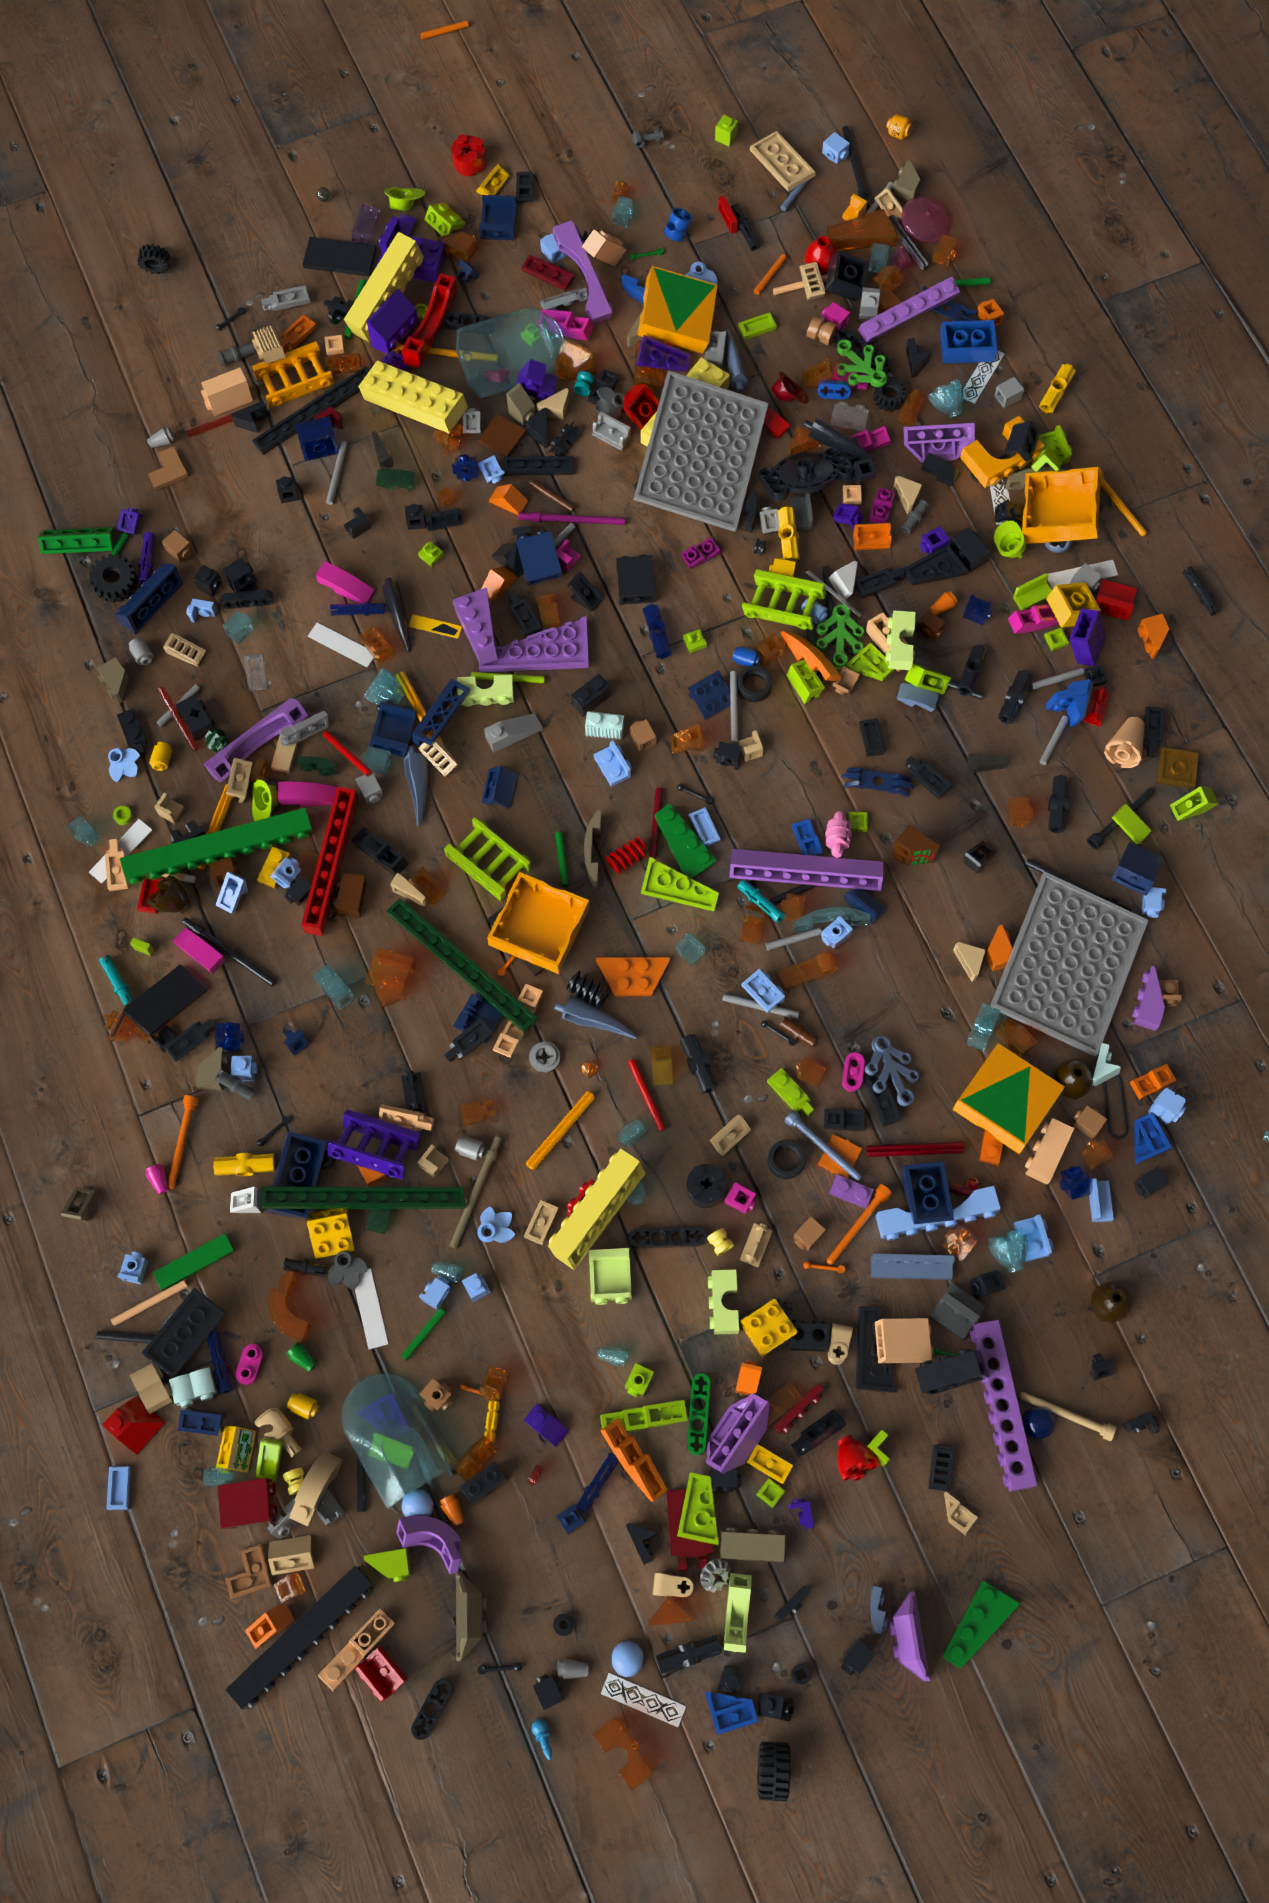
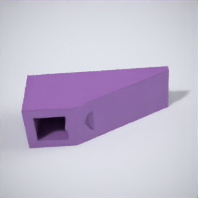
[1132,966,1165,1031]

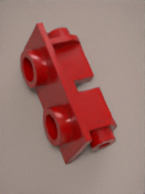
[1083,687,1110,727]

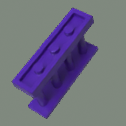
[328,1109,421,1179]

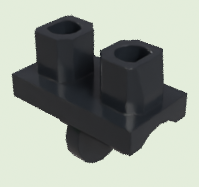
[323,296,354,325]
[170,820,206,844]

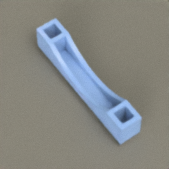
[875,1186,1000,1241]

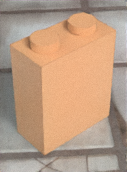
[201,368,253,416]
[875,1318,933,1363]

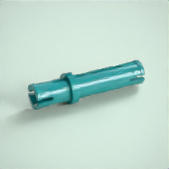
[737,879,785,923]
[99,955,135,1007]

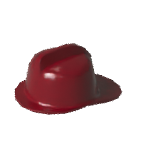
[771,372,809,404]

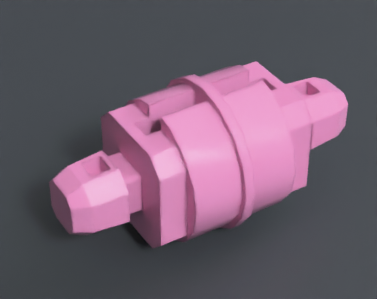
[825,811,852,858]

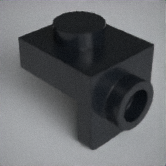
[995,500,1023,525]
[758,1693,794,1722]

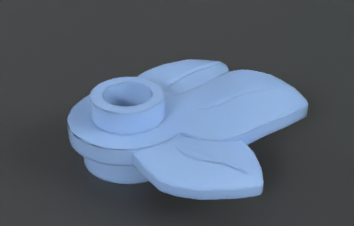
[686,262,717,284]
[108,748,140,782]
[477,1207,515,1243]

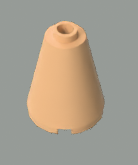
[1104,717,1145,768]

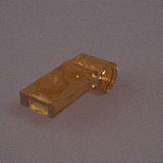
[778,950,839,990]

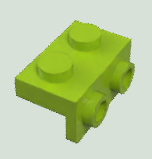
[425,202,465,239]
[1038,425,1072,468]

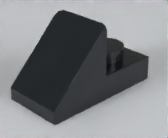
[906,338,931,378]
[231,401,269,433]
[567,572,603,611]
[963,840,997,874]
[626,1523,657,1565]

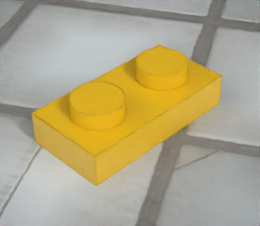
[257,847,291,889]
[747,1444,793,1485]

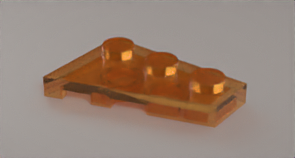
[634,340,664,390]

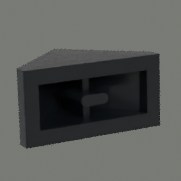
[526,408,548,448]
[492,544,524,578]

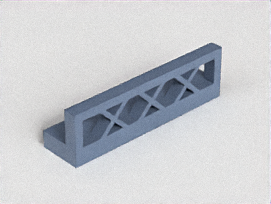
[871,1254,955,1280]

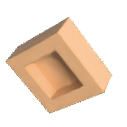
[324,335,344,356]
[842,485,862,505]

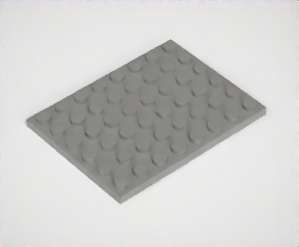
[633,370,768,532]
[990,872,1148,1056]

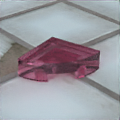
[485,368,509,384]

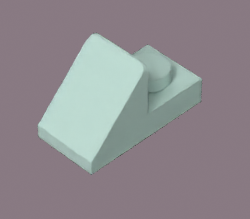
[1092,1043,1121,1086]

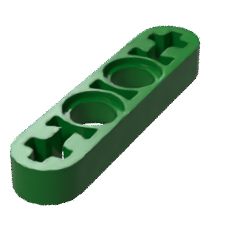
[687,1373,710,1456]

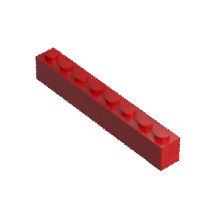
[301,787,359,936]

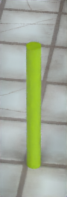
[471,672,544,684]

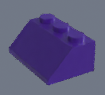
[366,289,419,354]

